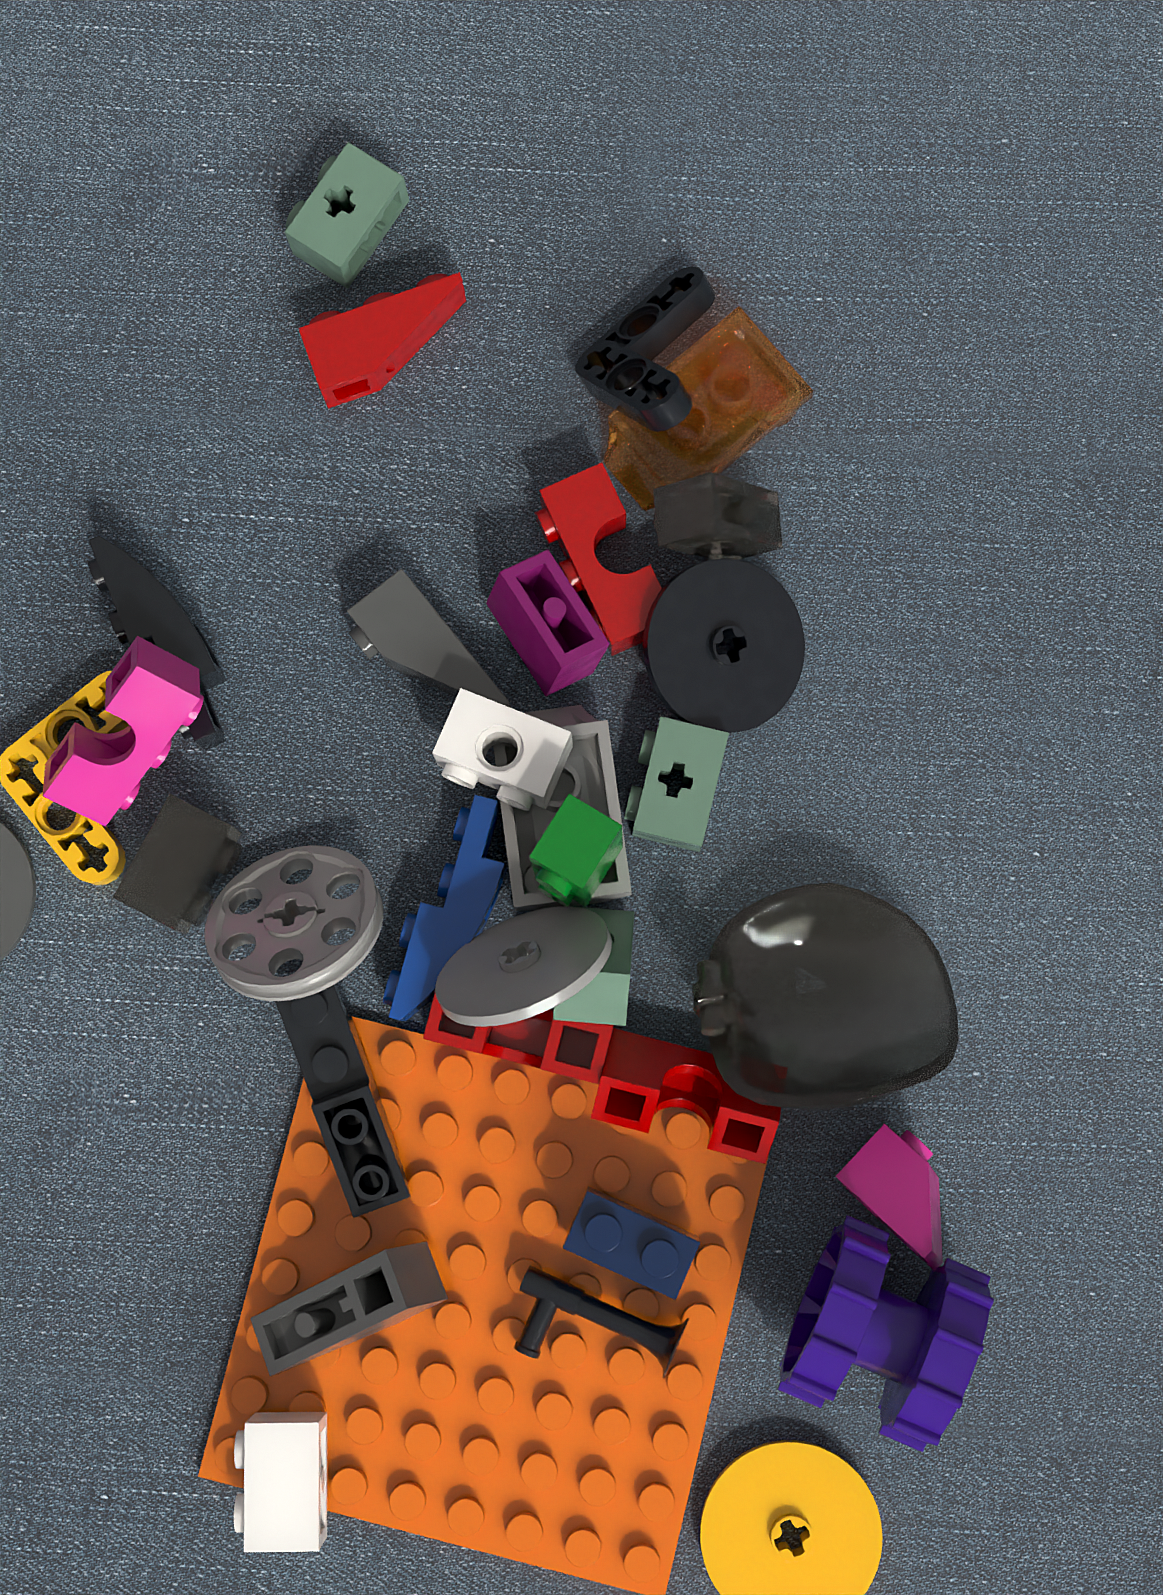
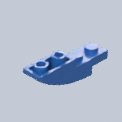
[383,795,507,1021]

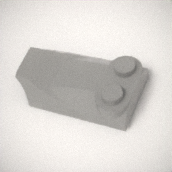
[493,705,632,911]

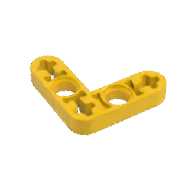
[0,671,129,885]

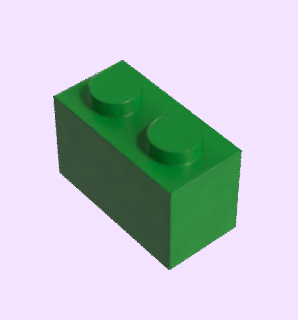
[529,794,623,907]

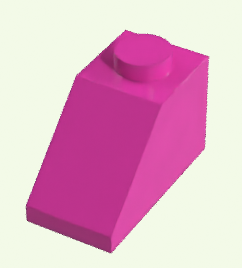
[835,1124,943,1272]

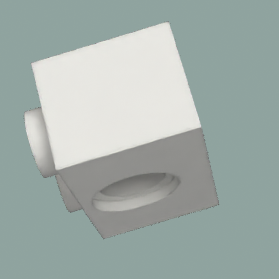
[432,688,573,811]

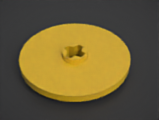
[700,1440,882,1595]

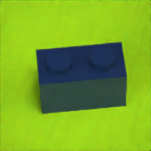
[563,1186,700,1300]

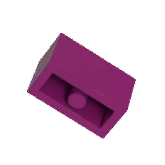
[486,550,610,696]

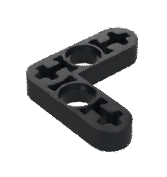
[575,266,715,432]

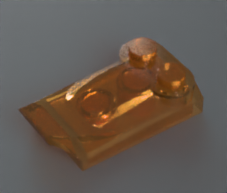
[603,306,813,511]

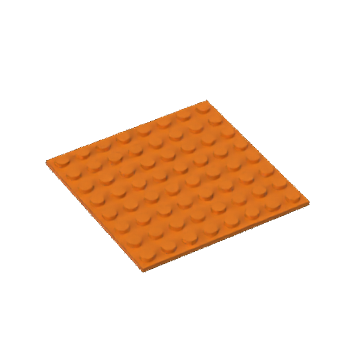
[198,1015,769,1595]

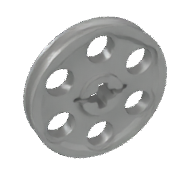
[204,845,383,1001]

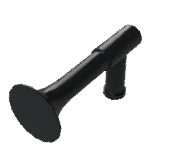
[514,1265,689,1378]

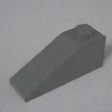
[347,568,511,708]
[250,1241,448,1376]

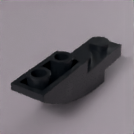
[88,536,227,750]
[275,984,411,1218]

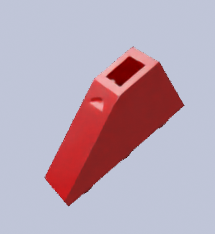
[298,272,466,409]

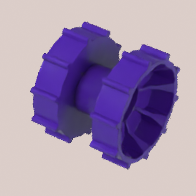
[777,1215,994,1452]

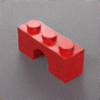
[534,462,662,656]
[423,993,614,1084]
[591,1028,786,1164]

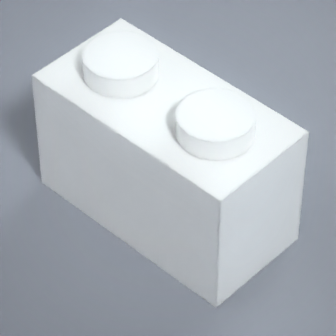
[234,1412,327,1552]

